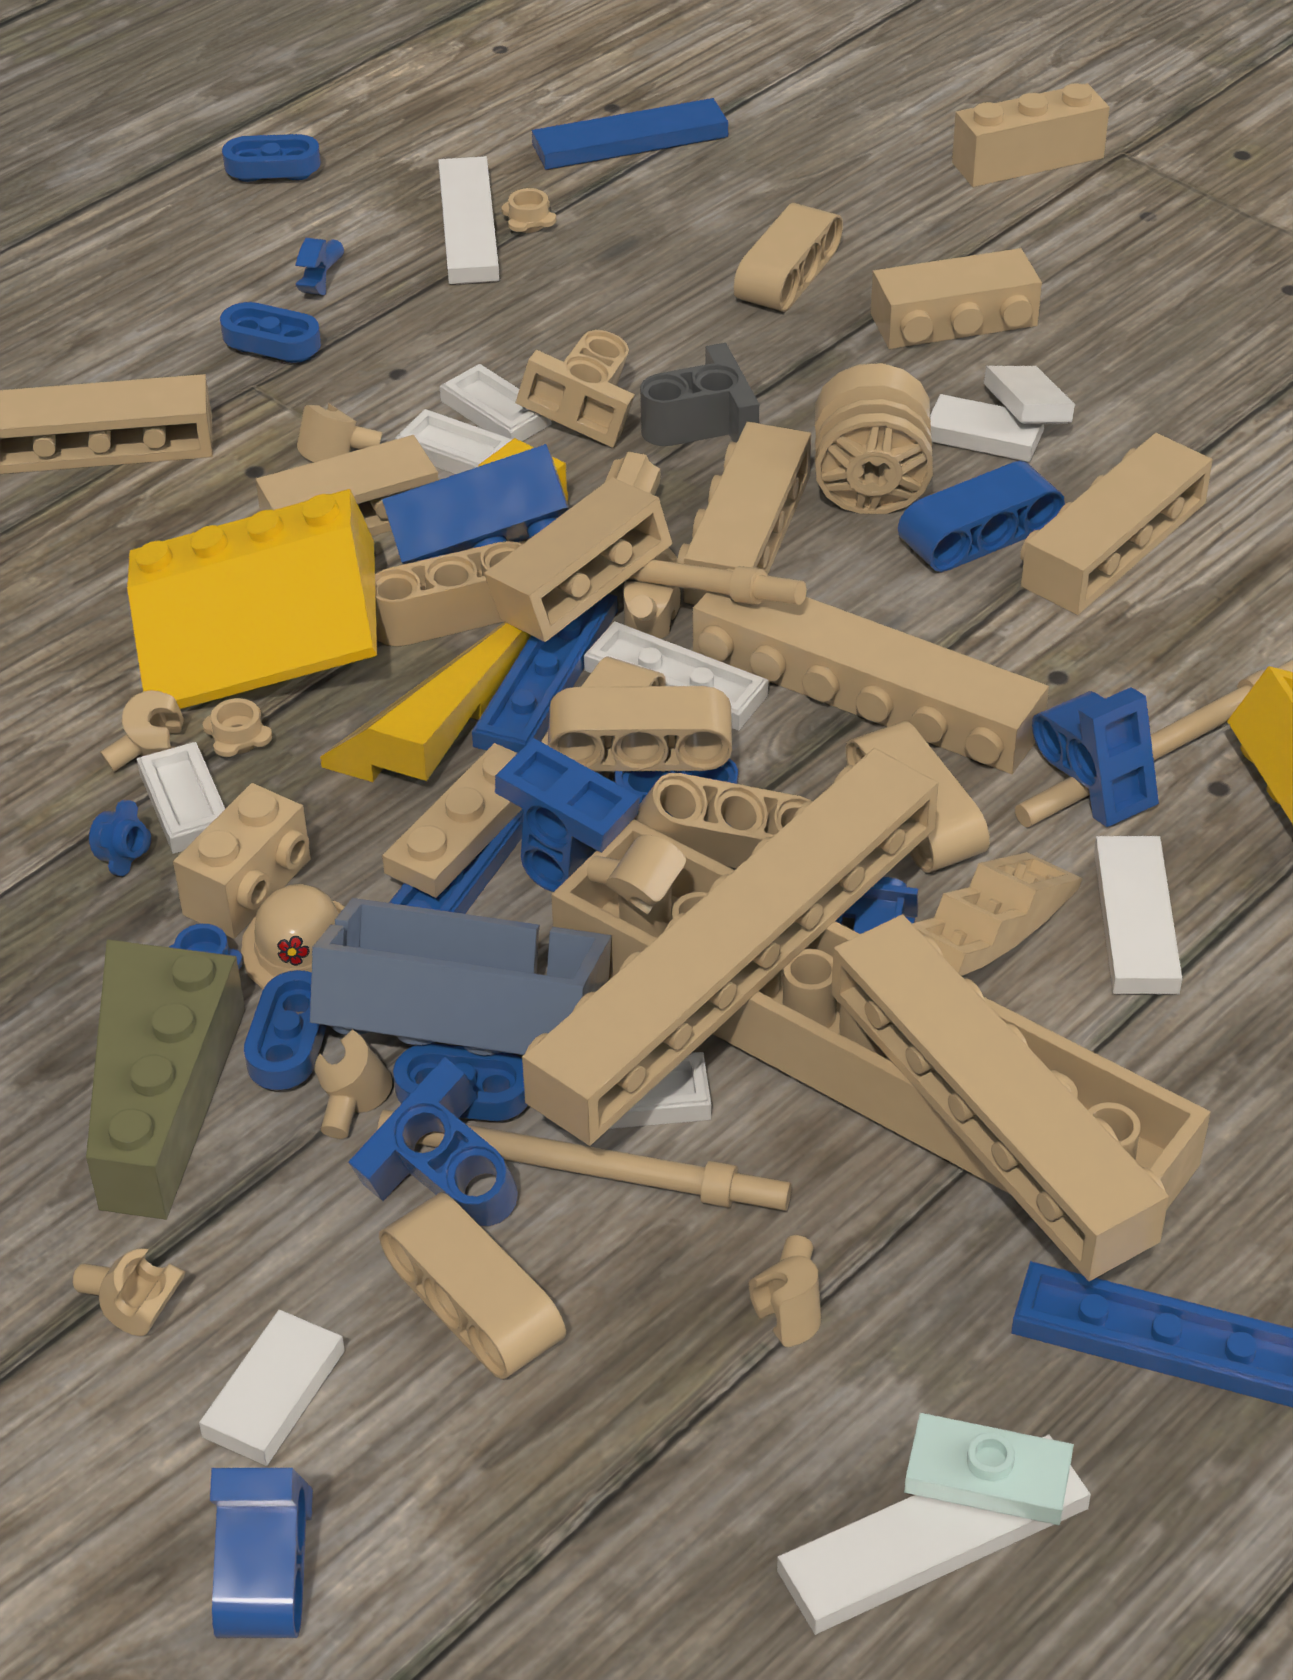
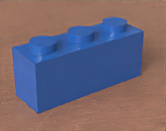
[382,444,569,565]

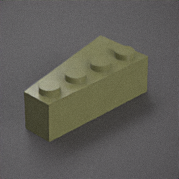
[86,939,245,1220]

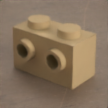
[173,783,311,939]

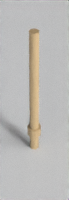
[518,541,807,605]
[1015,660,1293,828]
[378,1110,792,1211]

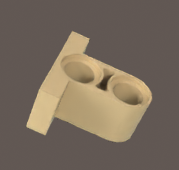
[515,330,635,448]

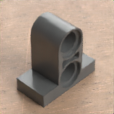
[640,342,760,446]

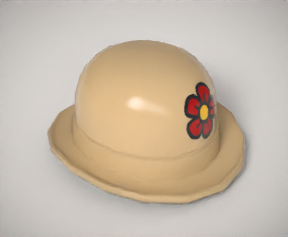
[241,884,344,989]

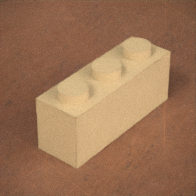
[952,83,1110,187]
[871,248,1042,349]
[256,435,439,536]
[484,477,672,642]

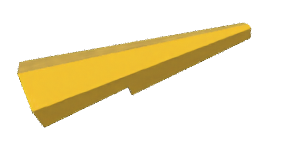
[320,622,531,782]

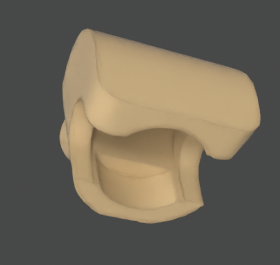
[297,403,382,462]
[624,580,680,639]
[100,690,184,772]
[587,835,686,915]
[314,1030,392,1139]
[749,1235,821,1347]
[73,1249,185,1336]

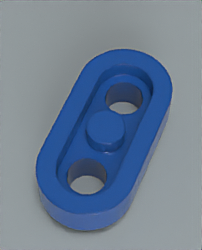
[222,134,321,182]
[220,302,321,363]
[244,970,327,1090]
[393,1043,528,1121]

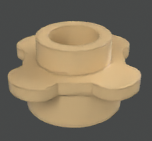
[502,188,556,233]
[203,698,272,757]

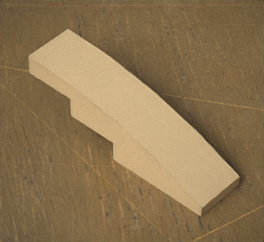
[912,852,1083,976]

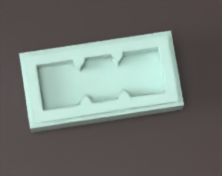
[904,1413,1074,1525]

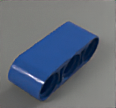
[897,461,1065,572]

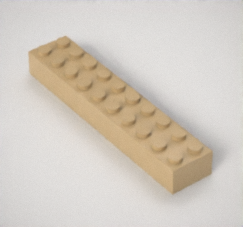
[551,819,1211,1209]

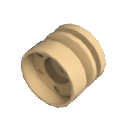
[815,363,933,514]

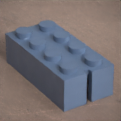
[310,898,612,1055]

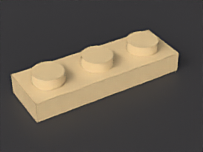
[382,743,522,898]

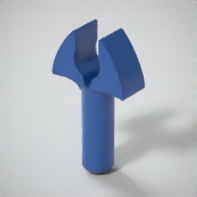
[295,238,344,295]

